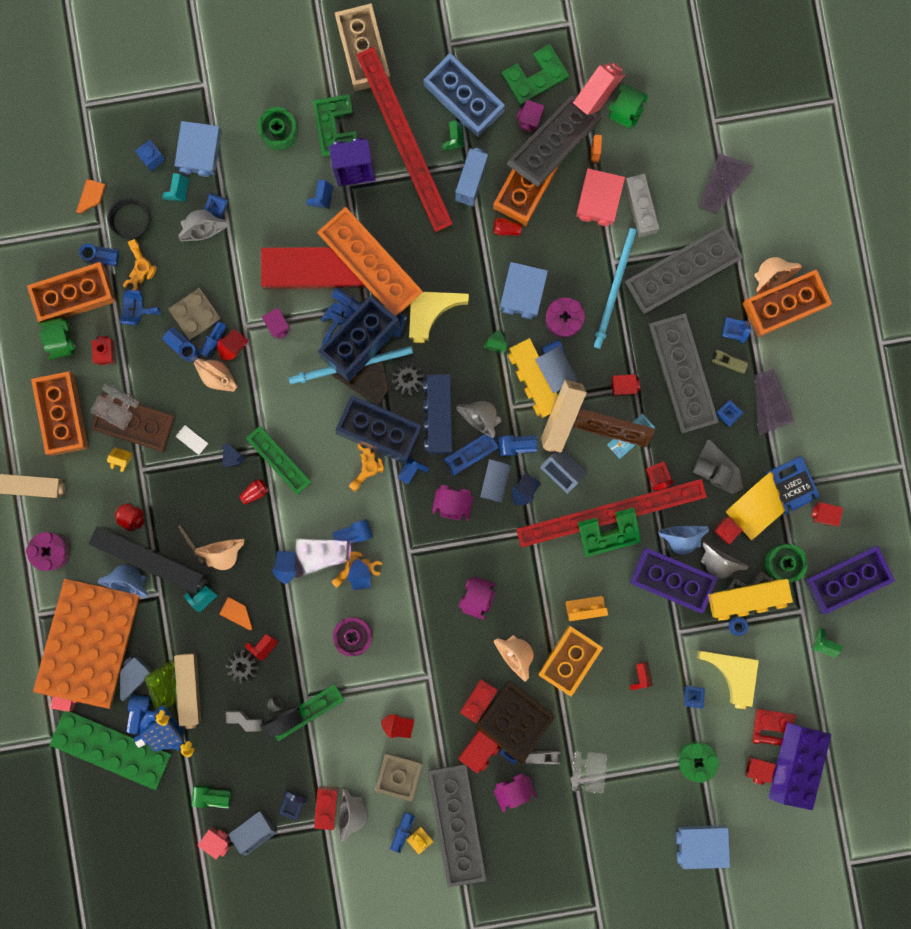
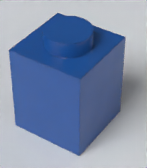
[135,140,166,171]

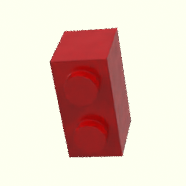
[460,679,498,724]
[459,730,501,774]
[314,786,339,830]

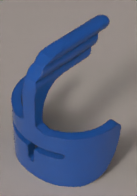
[120,290,161,326]
[321,303,354,347]

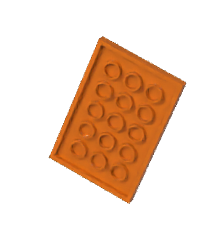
[33,579,140,709]

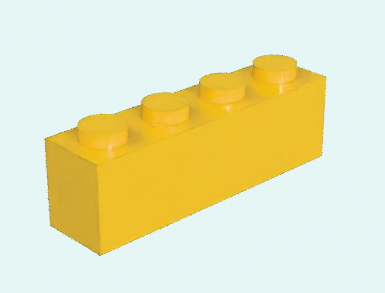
[507,338,558,419]
[708,579,793,621]

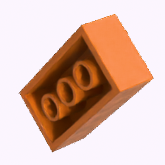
[493,163,561,227]
[27,262,116,323]
[742,269,832,338]
[31,371,89,456]

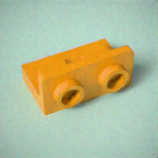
[565,596,608,621]

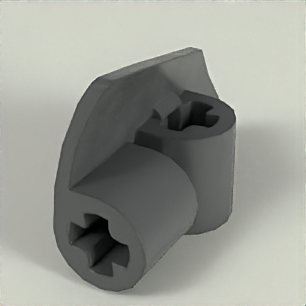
[692,440,744,494]

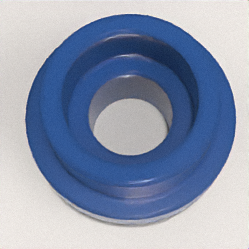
[729,617,748,636]

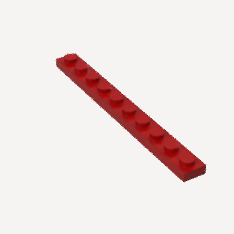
[356,46,452,232]
[516,479,707,548]

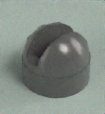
[267,695,284,713]

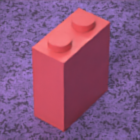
[573,63,625,115]
[576,168,625,226]

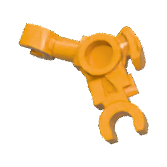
[123,239,157,291]
[349,444,384,492]
[331,551,382,588]

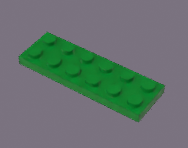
[49,711,172,790]

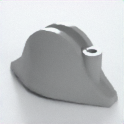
[178,210,228,241]
[456,401,501,438]
[700,541,749,579]
[338,789,368,842]

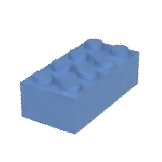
[424,53,505,138]

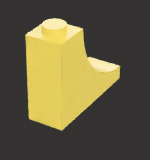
[409,292,469,343]
[697,650,759,709]

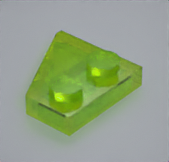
[144,660,176,711]

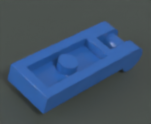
[444,434,499,476]

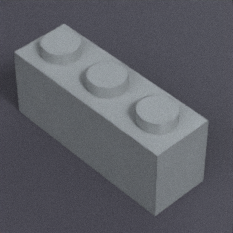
[624,174,659,238]

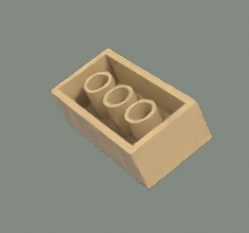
[335,3,391,92]

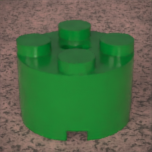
[609,84,649,130]
[258,107,298,150]
[39,317,76,360]
[764,544,808,583]
[678,741,719,783]

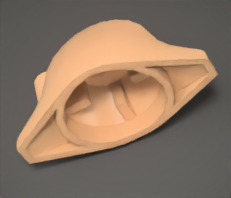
[754,257,802,294]
[194,358,238,392]
[195,539,245,570]
[494,635,533,681]

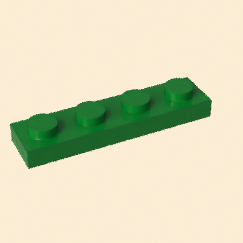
[246,426,312,495]
[275,684,345,741]

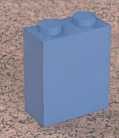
[174,121,222,177]
[455,148,488,206]
[500,262,548,320]
[676,825,730,869]

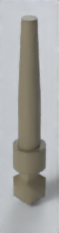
[178,525,206,565]

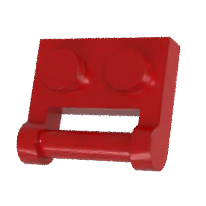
[752,708,796,746]

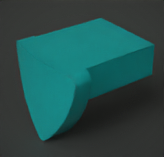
[162,173,189,202]
[184,586,218,612]

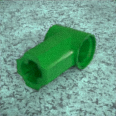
[191,785,231,808]

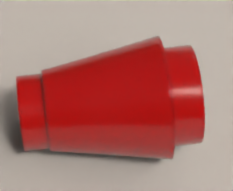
[493,217,522,236]
[239,479,269,505]

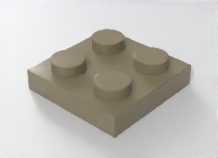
[168,288,222,341]
[375,753,423,802]

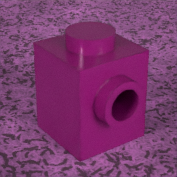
[516,100,544,132]
[262,308,291,340]

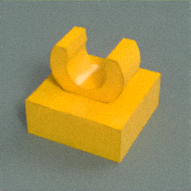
[107,447,133,472]
[406,826,434,854]

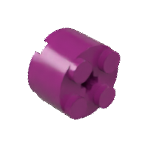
[545,298,585,339]
[432,485,474,521]
[26,532,71,571]
[459,576,497,620]
[333,617,373,657]
[493,773,538,812]

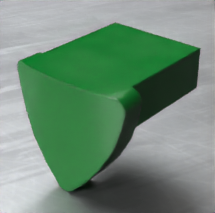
[442,121,465,150]
[483,330,507,353]
[812,627,843,658]

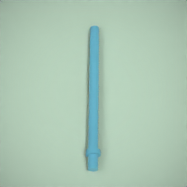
[593,228,637,349]
[288,346,413,385]

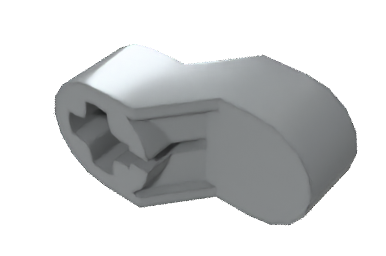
[226,710,262,732]

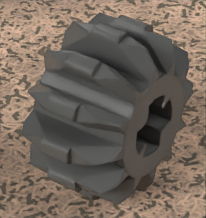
[392,363,424,395]
[226,650,259,683]

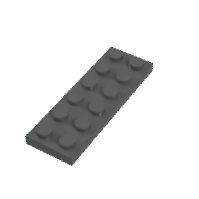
[507,95,602,187]
[625,225,743,315]
[649,313,719,434]
[428,764,486,888]

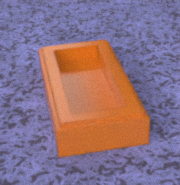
[590,135,602,163]

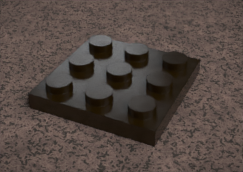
[476,681,555,763]

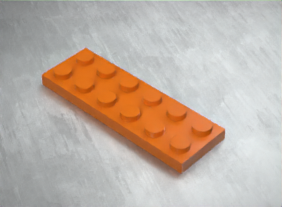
[317,207,423,317]

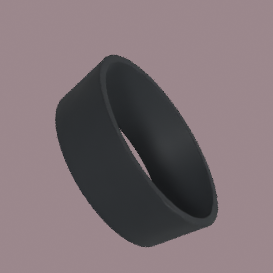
[107,198,150,240]
[260,707,303,738]

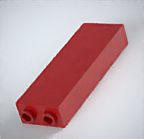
[261,247,366,289]

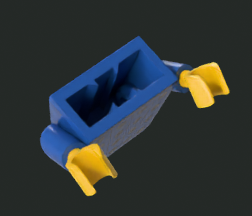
[134,705,195,757]

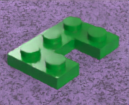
[501,44,569,106]
[312,94,357,158]
[578,508,641,557]

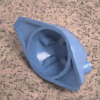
[658,526,709,555]
[98,564,148,598]

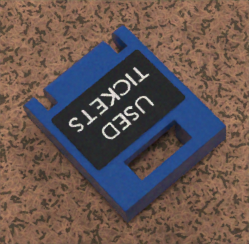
[765,456,820,514]

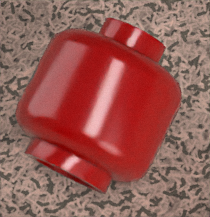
[115,503,145,531]

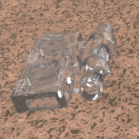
[89,383,139,430]
[570,751,607,793]

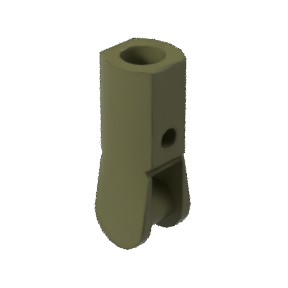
[712,350,749,374]

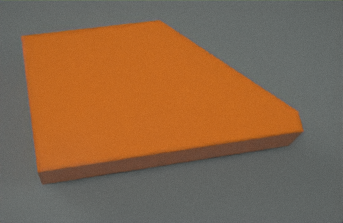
[76,179,106,214]
[220,597,253,631]

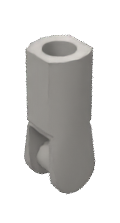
[525,751,560,764]

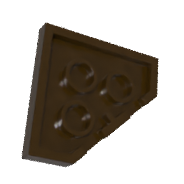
[330,350,389,406]

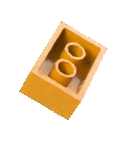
[538,626,603,697]

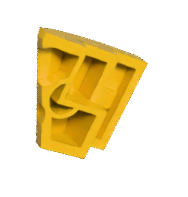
[726,472,785,540]

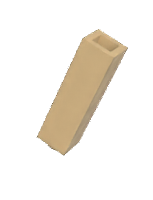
[540,379,587,452]
[0,474,65,499]
[174,653,202,729]

